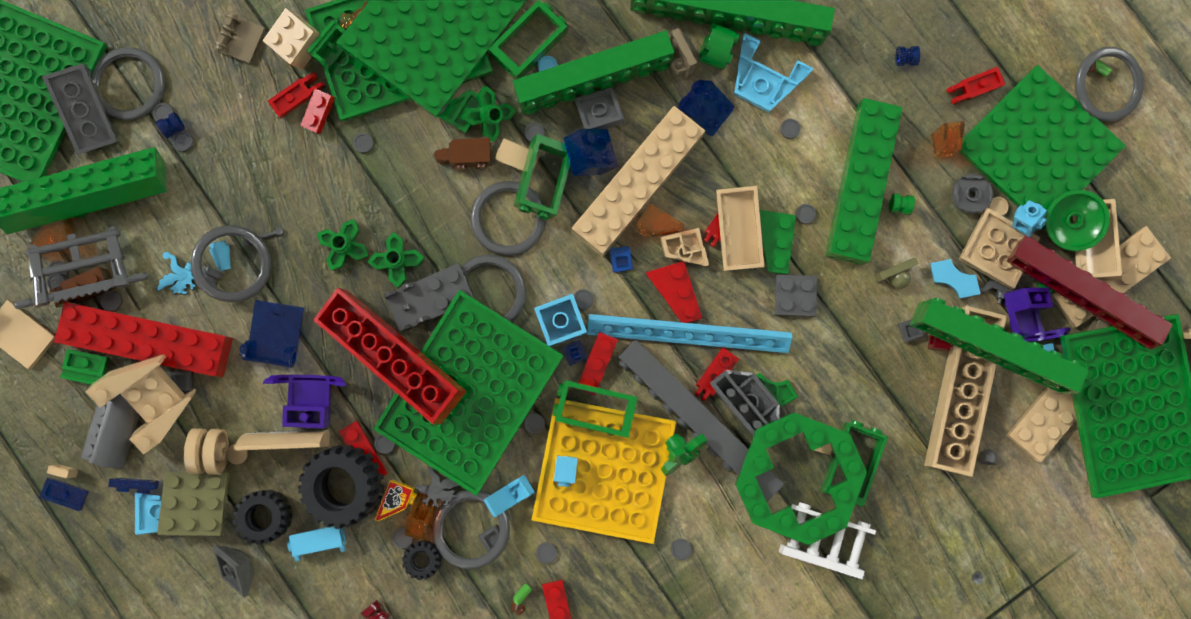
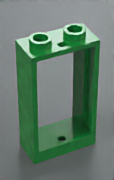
[488,0,568,79]
[514,134,575,220]
[552,380,638,438]
[820,420,888,507]

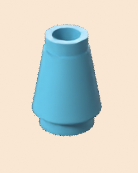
[209,241,231,271]

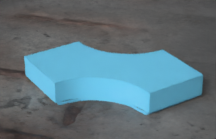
[930,259,980,299]

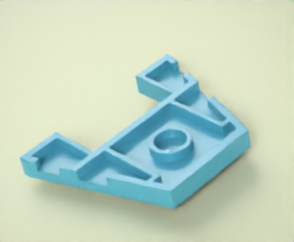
[734,33,813,113]

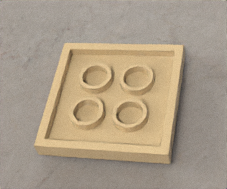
[958,208,1040,290]

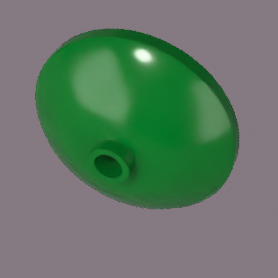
[1045,190,1110,251]

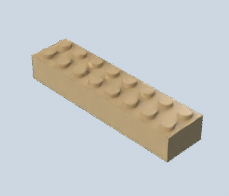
[571,106,705,257]
[924,306,1007,477]

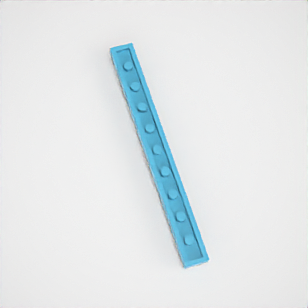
[587,314,792,353]

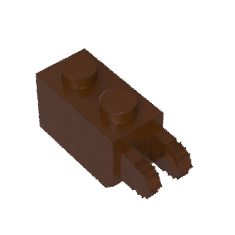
[434,138,492,171]
[50,267,116,308]

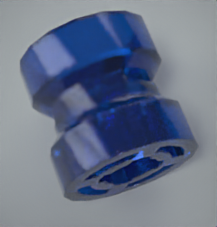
[895,46,920,66]
[156,111,185,139]

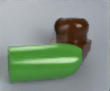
[1087,59,1112,77]
[511,583,532,616]

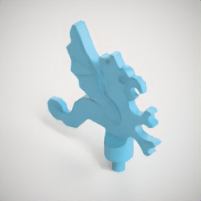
[157,252,196,294]

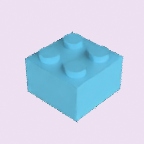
[534,294,587,347]

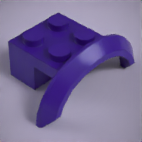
[1004,287,1071,342]
[263,374,347,428]

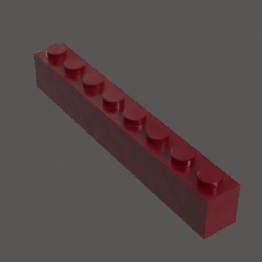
[1007,236,1172,350]

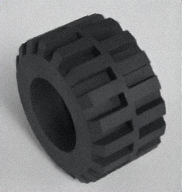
[233,490,292,544]

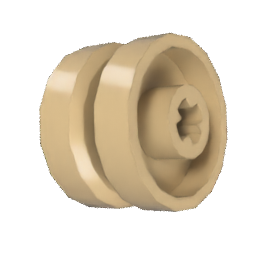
[184,429,229,475]

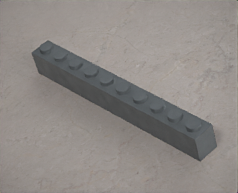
[618,339,784,502]

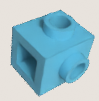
[1012,200,1047,237]

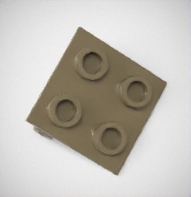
[213,12,265,64]

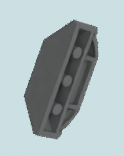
[710,370,780,437]

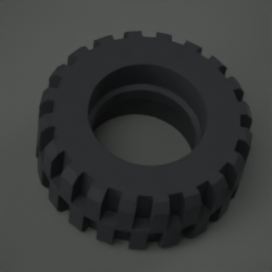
[298,445,384,529]

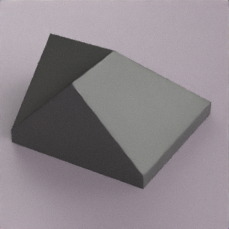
[212,545,254,598]

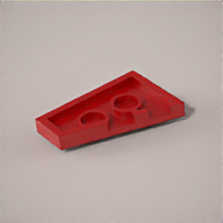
[645,261,702,323]

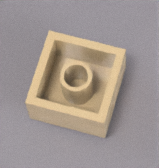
[263,8,321,70]

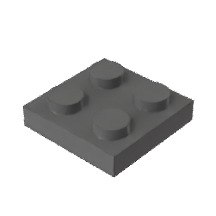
[574,88,624,135]
[775,275,817,317]

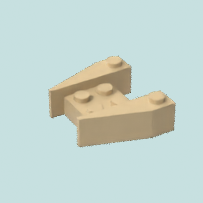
[85,355,196,454]

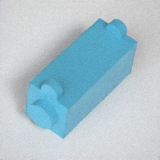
[287,526,347,562]

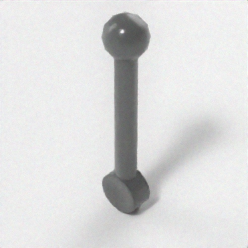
[243,227,284,246]

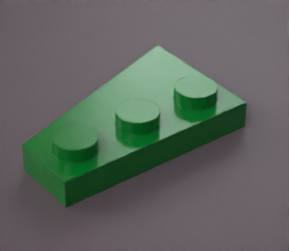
[759,210,796,275]

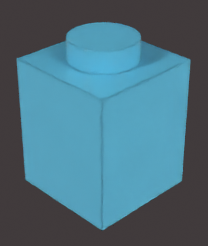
[554,455,578,487]

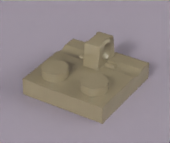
[670,28,697,79]

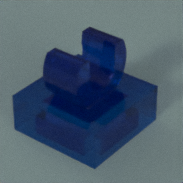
[561,339,588,366]

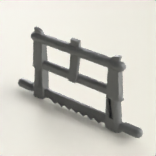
[14,226,148,309]

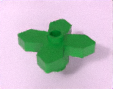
[461,86,516,142]
[317,219,369,271]
[368,232,425,288]
[661,433,707,476]

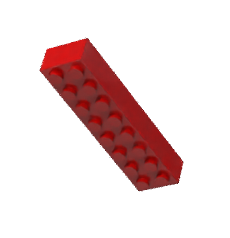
[313,288,467,424]
[54,302,233,377]

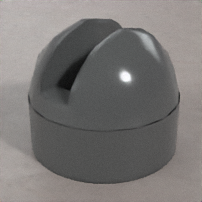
[979,449,997,465]

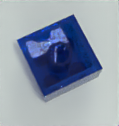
[564,129,618,176]

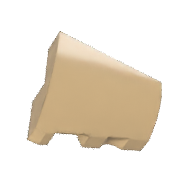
[660,228,709,266]

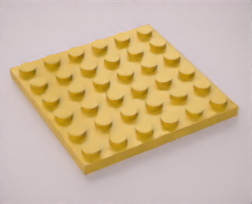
[532,398,676,544]

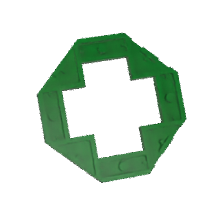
[735,412,867,545]

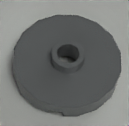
[951,174,993,214]

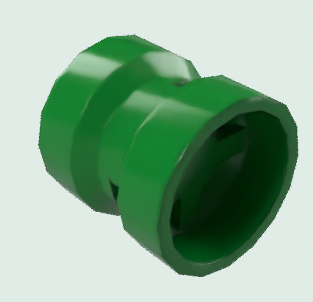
[889,193,915,216]

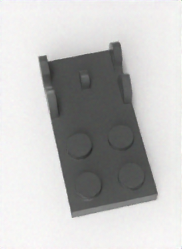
[42,63,118,155]
[384,263,475,333]

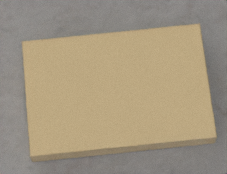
[0,300,55,369]

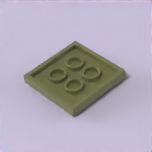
[157,472,230,536]

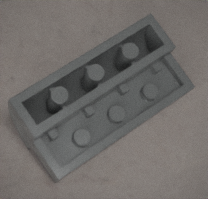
[81,394,140,469]

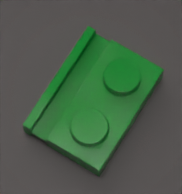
[59,349,110,385]

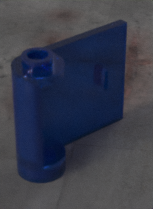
[239,300,304,368]

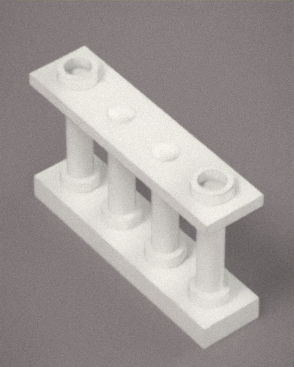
[779,502,876,579]

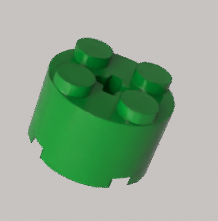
[698,23,739,70]

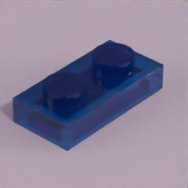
[39,477,89,511]
[108,478,159,493]

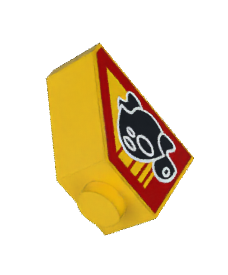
[375,479,417,521]

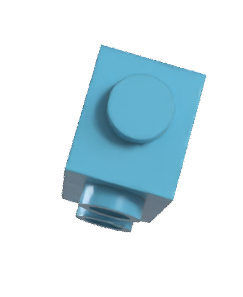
[484,475,535,517]

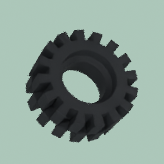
[402,540,442,580]

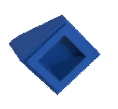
[609,246,633,273]

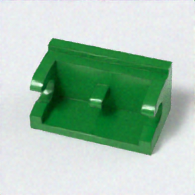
[307,20,346,70]

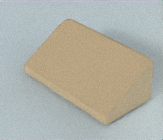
[495,138,541,173]

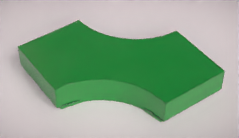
[756,373,798,408]

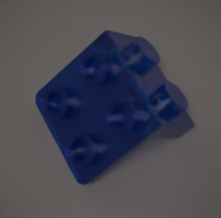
[677,79,734,136]

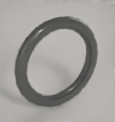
[91,47,165,120]
[1075,47,1144,122]
[470,181,546,256]
[190,225,272,302]
[461,255,526,322]
[432,490,510,569]

